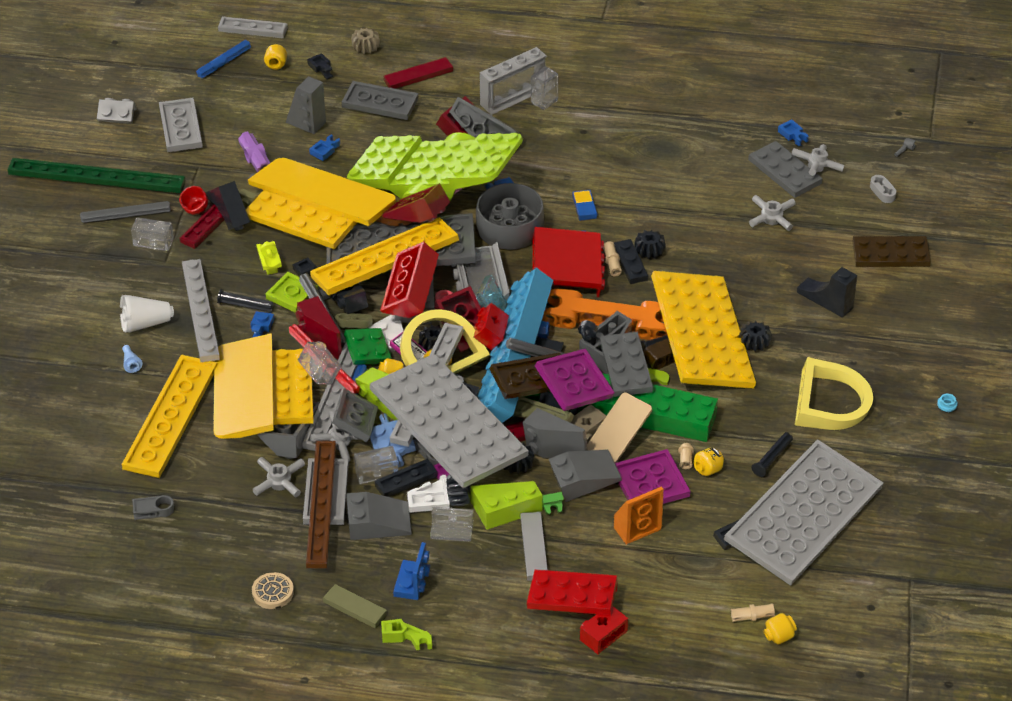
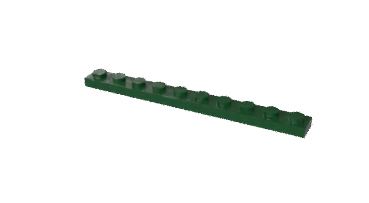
[7,158,186,193]

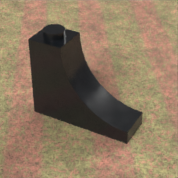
[205,181,250,231]
[797,267,858,318]

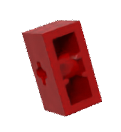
[473,303,509,350]
[580,606,628,654]

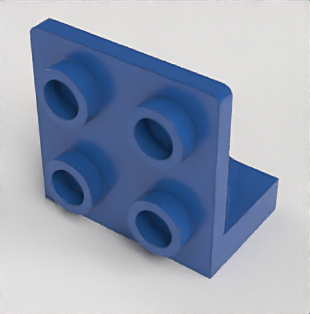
[393,542,430,600]

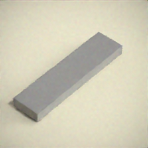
[218,17,288,38]
[520,512,547,581]

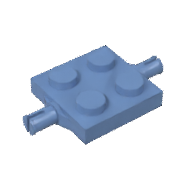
[370,414,416,467]

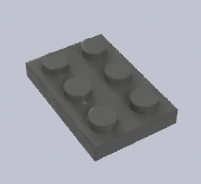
[332,388,378,442]

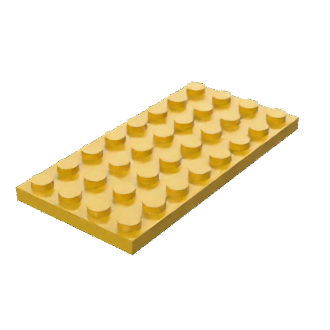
[651,271,756,388]

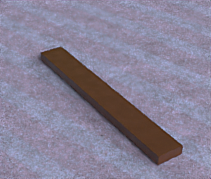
[306,441,336,568]

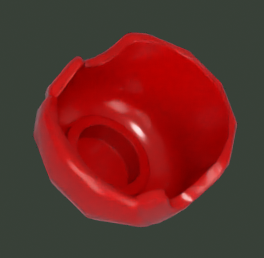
[179,186,208,215]

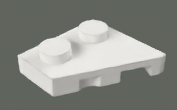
[368,315,403,353]
[407,475,450,512]

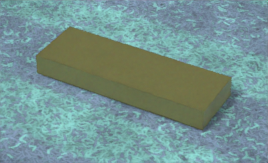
[323,584,387,628]

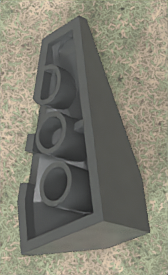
[450,97,522,138]
[258,402,320,459]

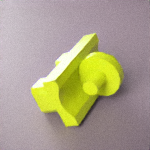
[256,241,282,275]

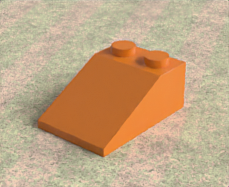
[614,486,664,545]

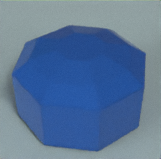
[537,321,549,339]

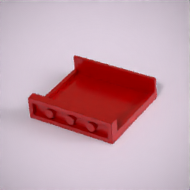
[532,227,605,297]

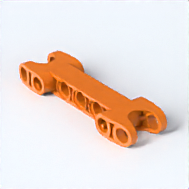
[542,289,668,340]

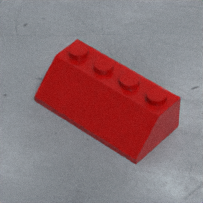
[380,241,439,318]

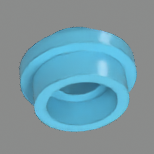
[937,394,957,412]

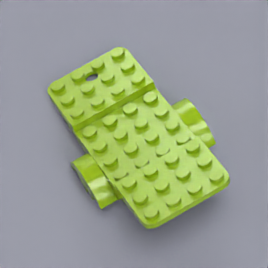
[347,132,523,200]

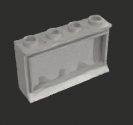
[480,47,548,115]
[451,242,509,308]

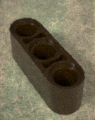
[643,338,675,370]

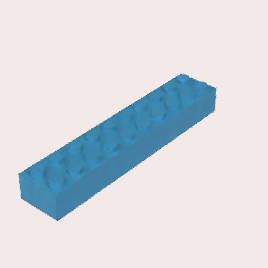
[477,268,553,423]

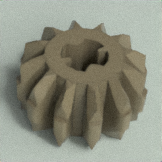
[351,27,380,54]

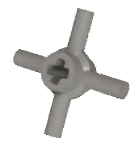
[791,144,844,176]
[749,195,796,231]
[310,411,357,462]
[253,457,305,497]

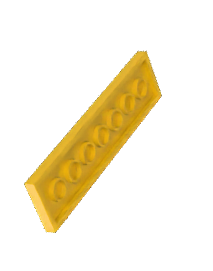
[310,217,459,295]
[122,355,217,478]

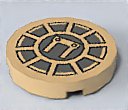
[252,572,294,609]

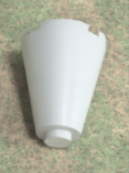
[120,295,174,333]

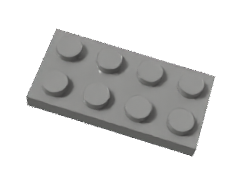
[159,98,202,152]
[303,458,349,525]

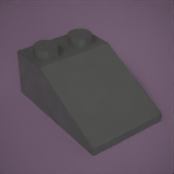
[523,408,588,458]
[549,449,622,502]
[347,492,411,540]

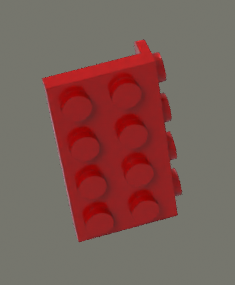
[527,569,618,615]

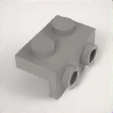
[97,98,137,124]

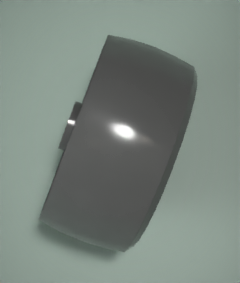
[476,183,545,250]

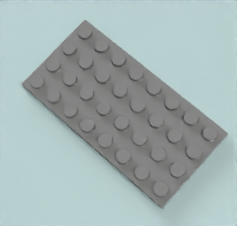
[370,354,528,488]
[724,439,883,585]

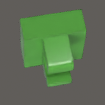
[542,492,564,515]

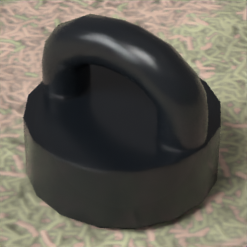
[578,320,598,342]

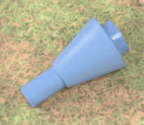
[122,345,142,373]

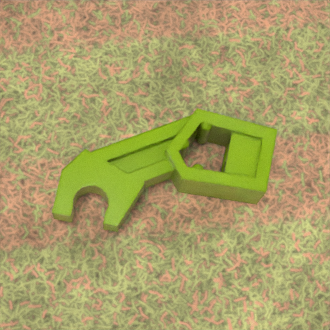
[381,619,432,650]

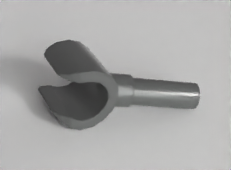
[894,138,916,157]

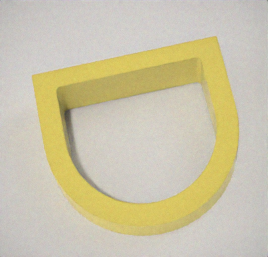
[400,310,490,374]
[795,357,873,430]

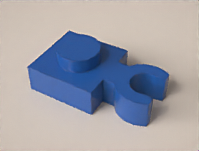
[778,119,809,146]
[309,134,340,161]

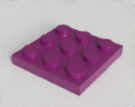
[535,348,615,411]
[615,449,690,504]

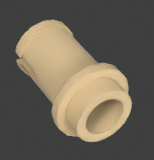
[678,443,694,469]

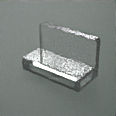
[430,507,473,542]

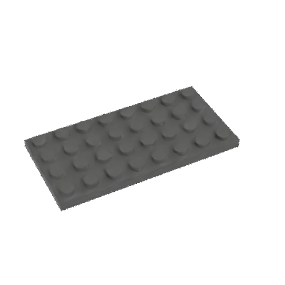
[327,213,476,271]

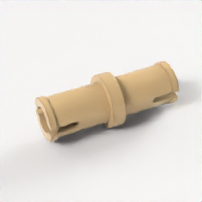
[603,241,622,276]
[731,603,775,622]

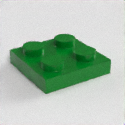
[344,328,391,365]

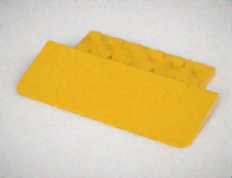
[246,158,396,249]
[214,333,313,439]

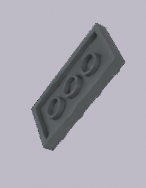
[341,81,418,120]
[748,141,822,198]
[599,332,653,397]

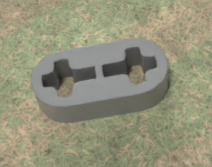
[870,175,896,203]

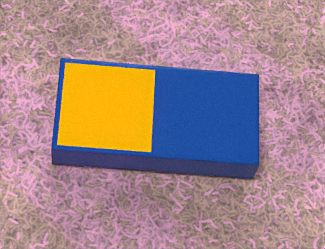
[572,190,597,220]

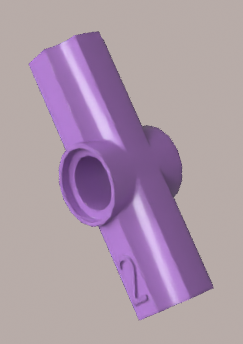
[238,131,270,172]

